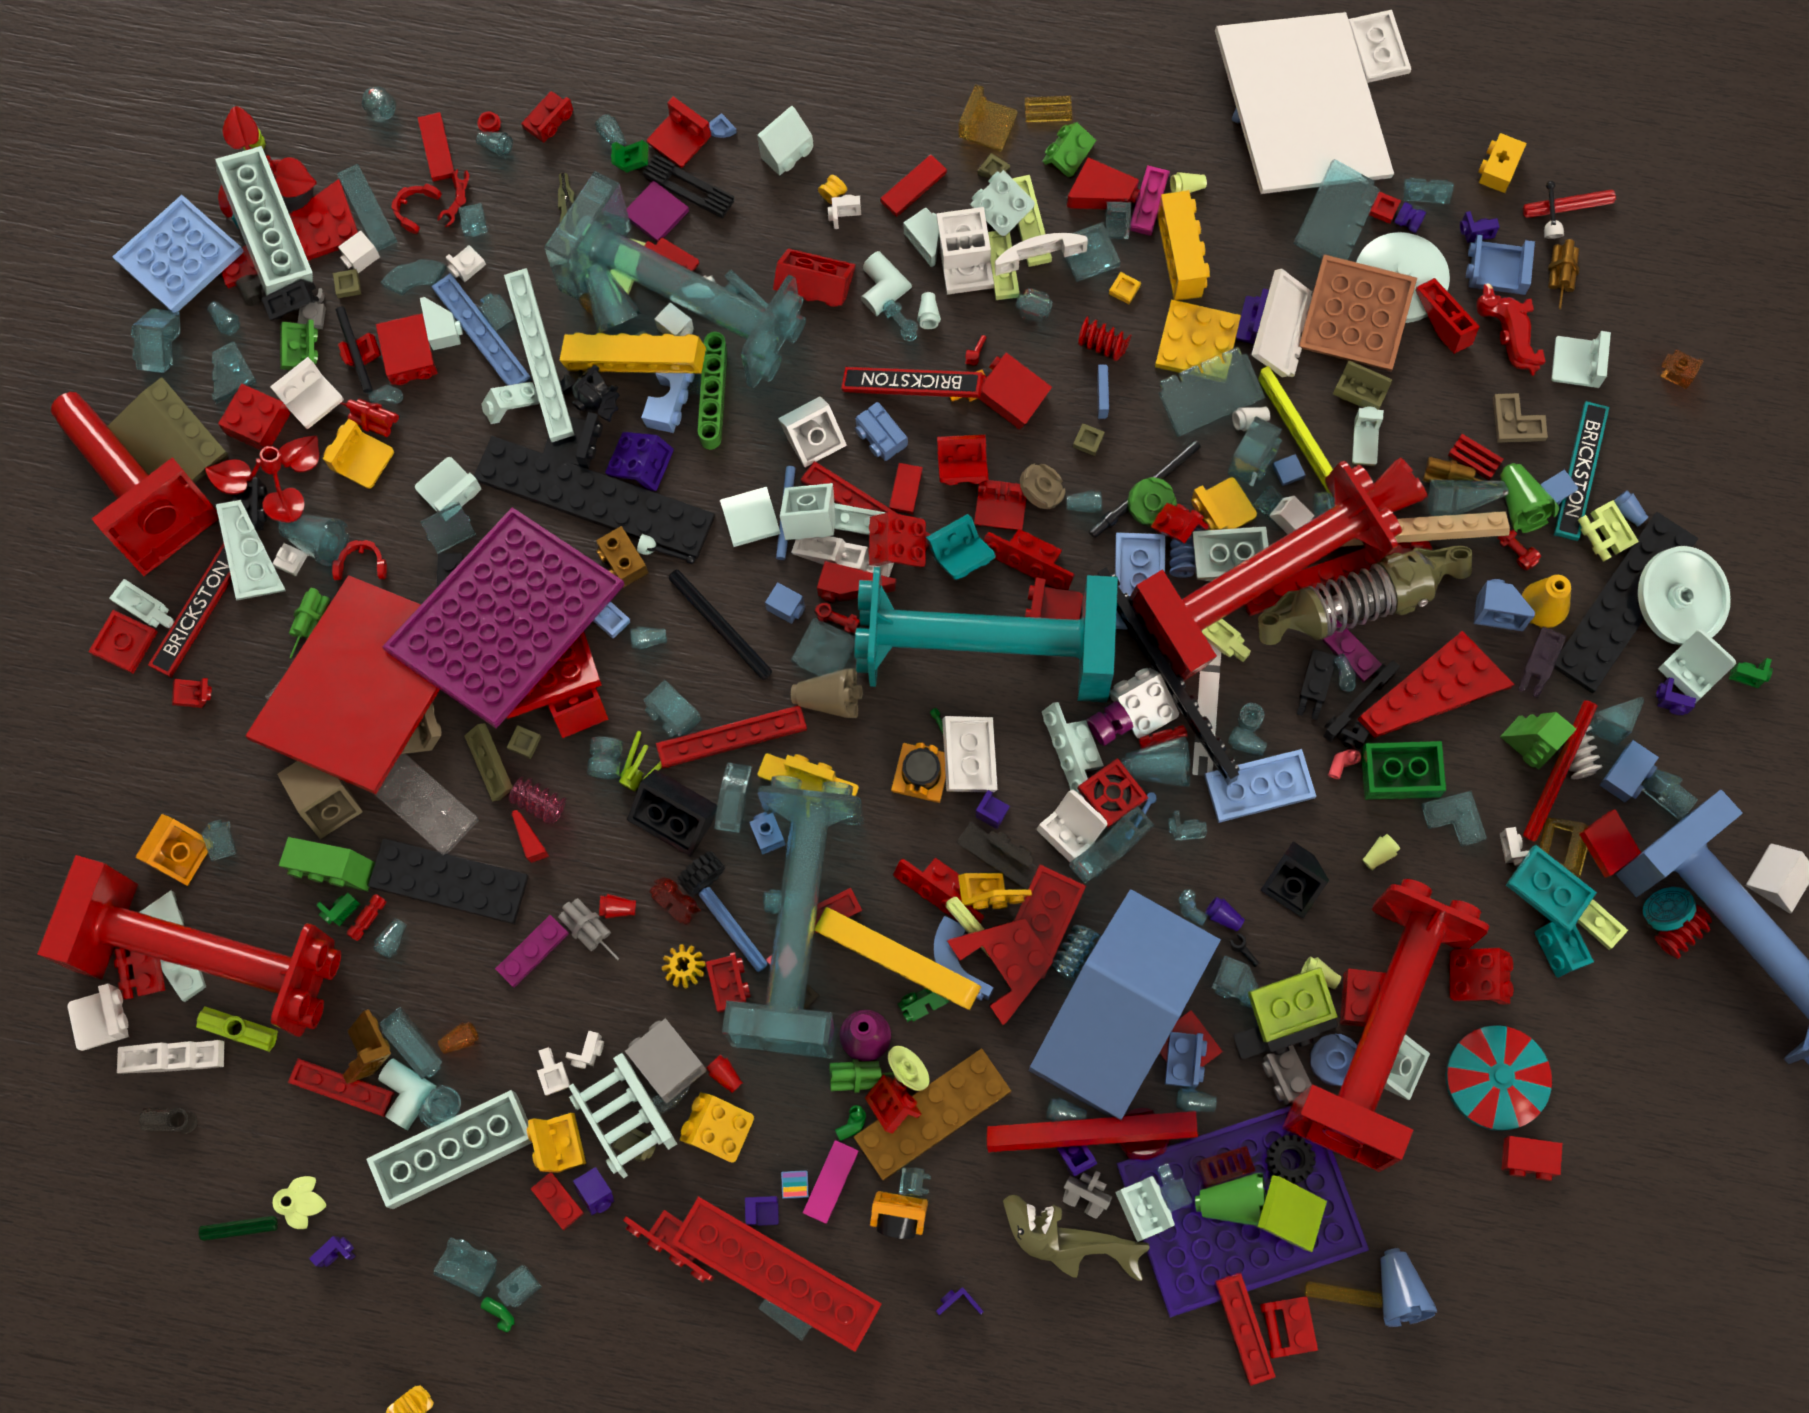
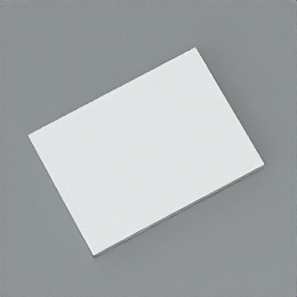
[1215,12,1394,194]

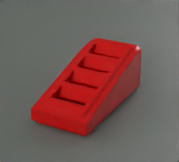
[512,810,549,863]

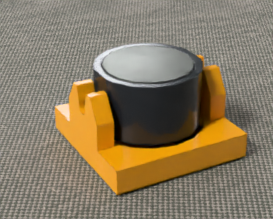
[891,743,946,803]
[870,1191,928,1239]

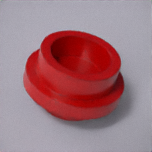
[477,111,501,135]

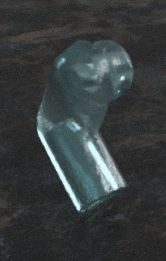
[1179,889,1208,925]

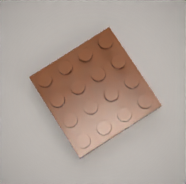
[1299,255,1417,372]

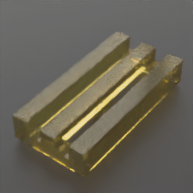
[1025,96,1072,122]

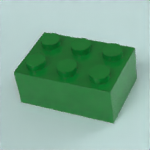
[1361,741,1446,800]

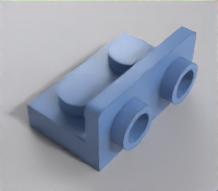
[1165,1032,1207,1088]

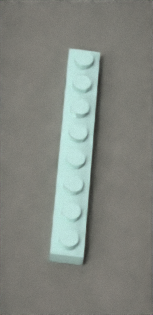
[504,268,575,442]

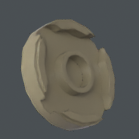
[1020,463,1066,509]

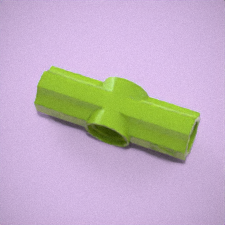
[196,1006,278,1052]

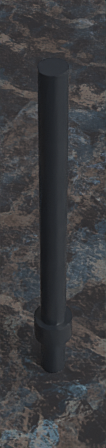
[1089,440,1201,538]

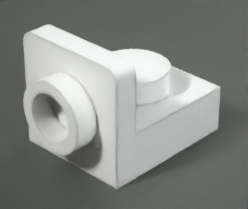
[446,245,486,282]
[1500,827,1529,866]

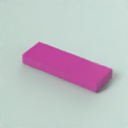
[1129,165,1170,236]
[803,1140,859,1224]

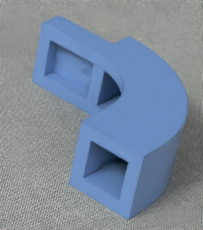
[934,916,994,1001]

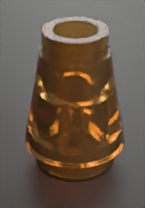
[438,1022,479,1054]

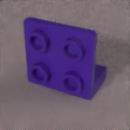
[605,432,674,492]

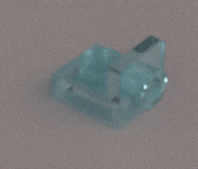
[459,203,488,237]
[1168,810,1207,840]
[201,820,237,861]

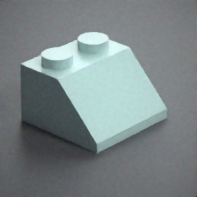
[757,106,813,176]
[780,483,835,540]

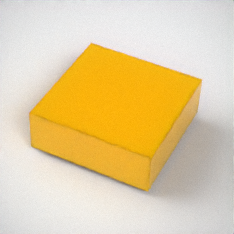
[1109,272,1141,304]

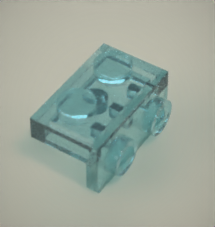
[434,1237,497,1297]

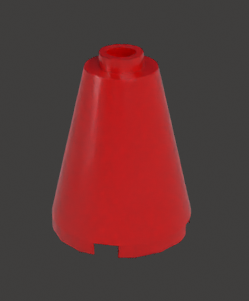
[1368,458,1428,512]

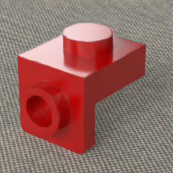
[338,333,381,367]
[172,678,212,708]

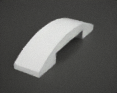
[995,233,1088,276]

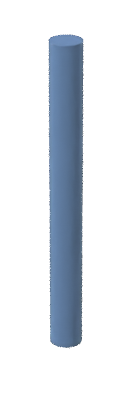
[776,466,796,560]

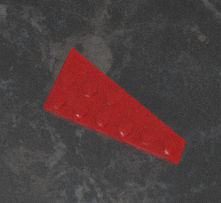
[1357,631,1515,738]

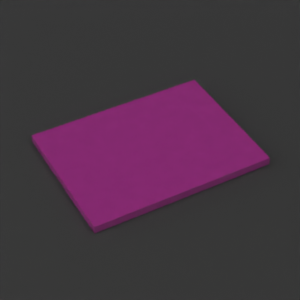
[382,507,625,729]

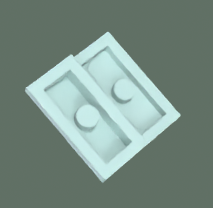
[720,487,780,547]

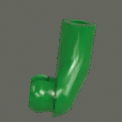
[835,1105,866,1141]

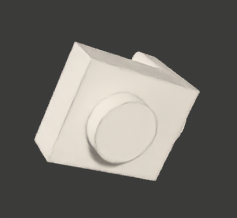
[828,195,861,229]
[566,1031,604,1069]

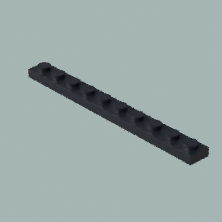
[1097,568,1240,785]

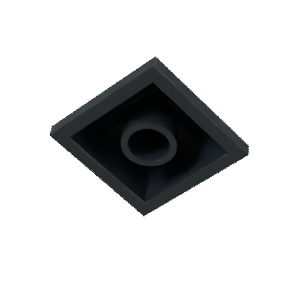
[1261,841,1329,918]

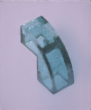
[714,763,752,833]

